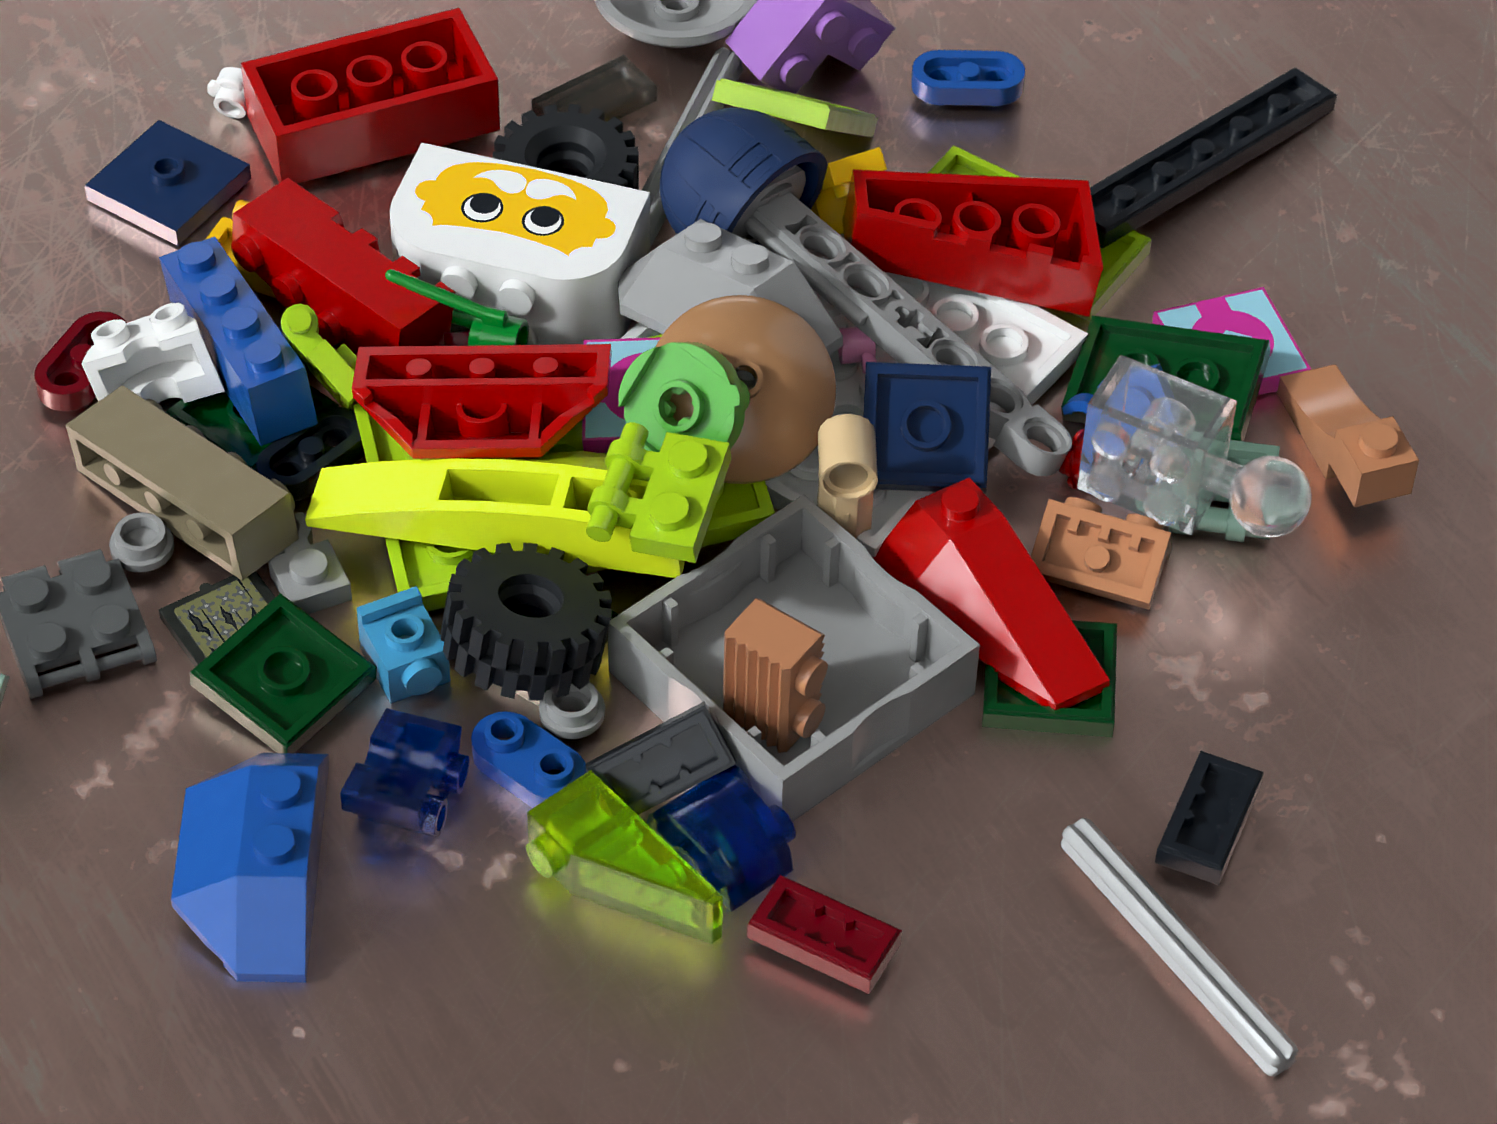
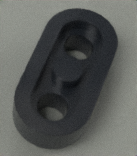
[257,407,365,501]

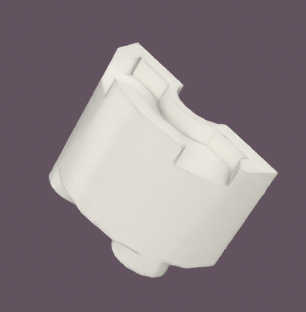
[81,303,225,403]

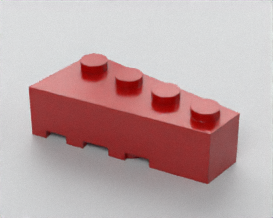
[842,170,1103,317]
[231,178,455,356]

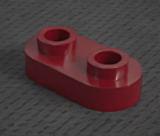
[34,311,127,411]

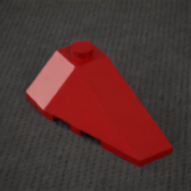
[872,477,1110,710]

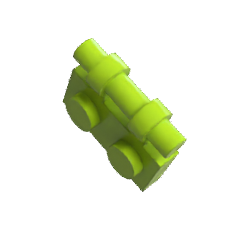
[281,304,359,410]
[586,422,732,563]

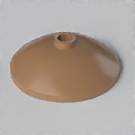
[656,295,836,484]

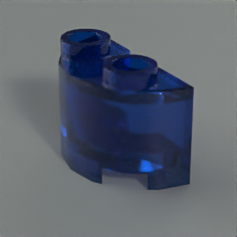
[340,708,470,837]
[646,764,796,912]

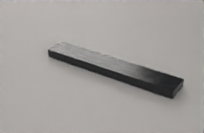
[1090,67,1337,249]

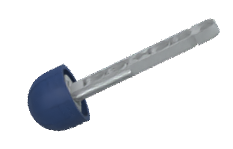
[660,107,1072,476]

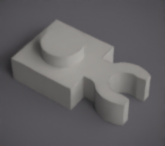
[268,512,352,614]

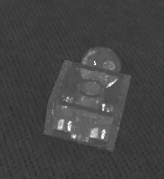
[1077,355,1312,538]

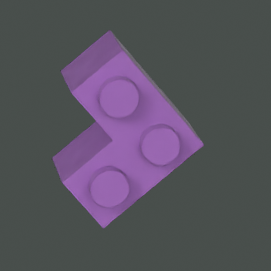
[725,0,895,94]

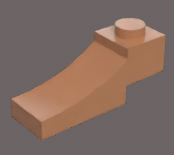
[1277,364,1419,507]

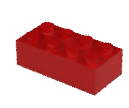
[241,8,500,184]

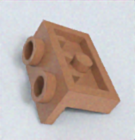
[1031,497,1172,610]

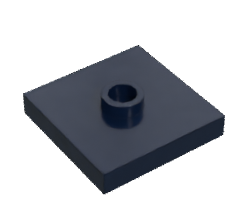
[85,120,251,246]
[863,362,991,494]

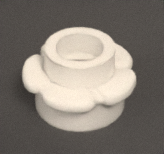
[207,67,246,119]

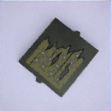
[159,571,275,667]

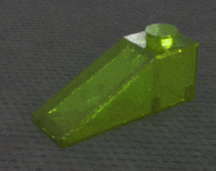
[526,770,723,944]

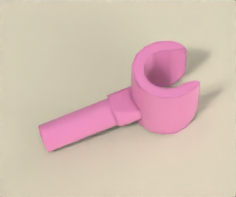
[838,327,877,374]

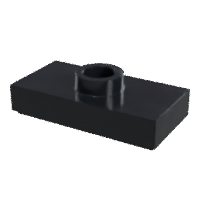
[585,701,736,826]
[1155,751,1264,885]

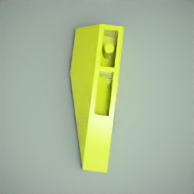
[305,451,685,578]

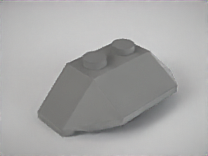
[618,219,843,355]

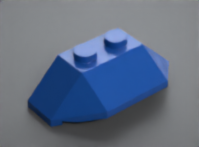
[171,753,329,983]

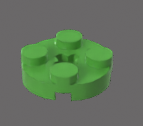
[619,342,750,452]

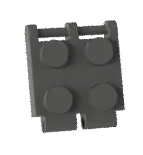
[0,549,157,699]

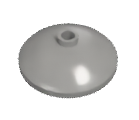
[595,0,758,48]

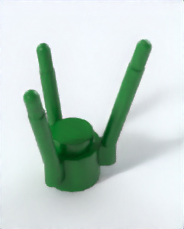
[385,269,529,346]

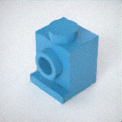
[356,586,451,703]

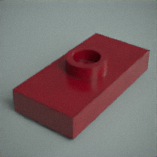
[747,875,902,994]

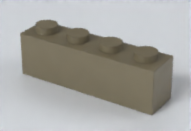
[65,385,299,581]

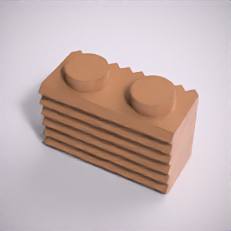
[723,598,828,753]

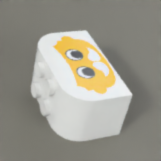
[390,143,650,345]

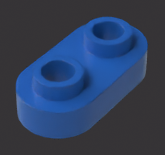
[911,50,1025,107]
[471,711,588,815]

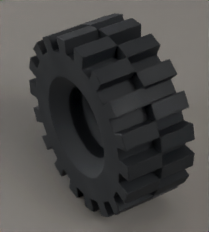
[492,104,639,190]
[441,543,612,700]

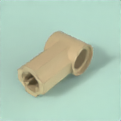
[817,414,878,539]

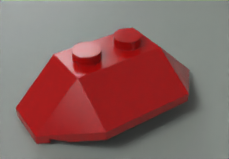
[352,344,612,459]

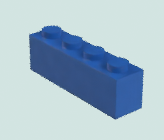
[159,236,318,446]

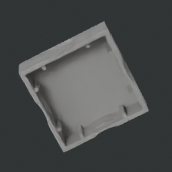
[608,495,980,830]

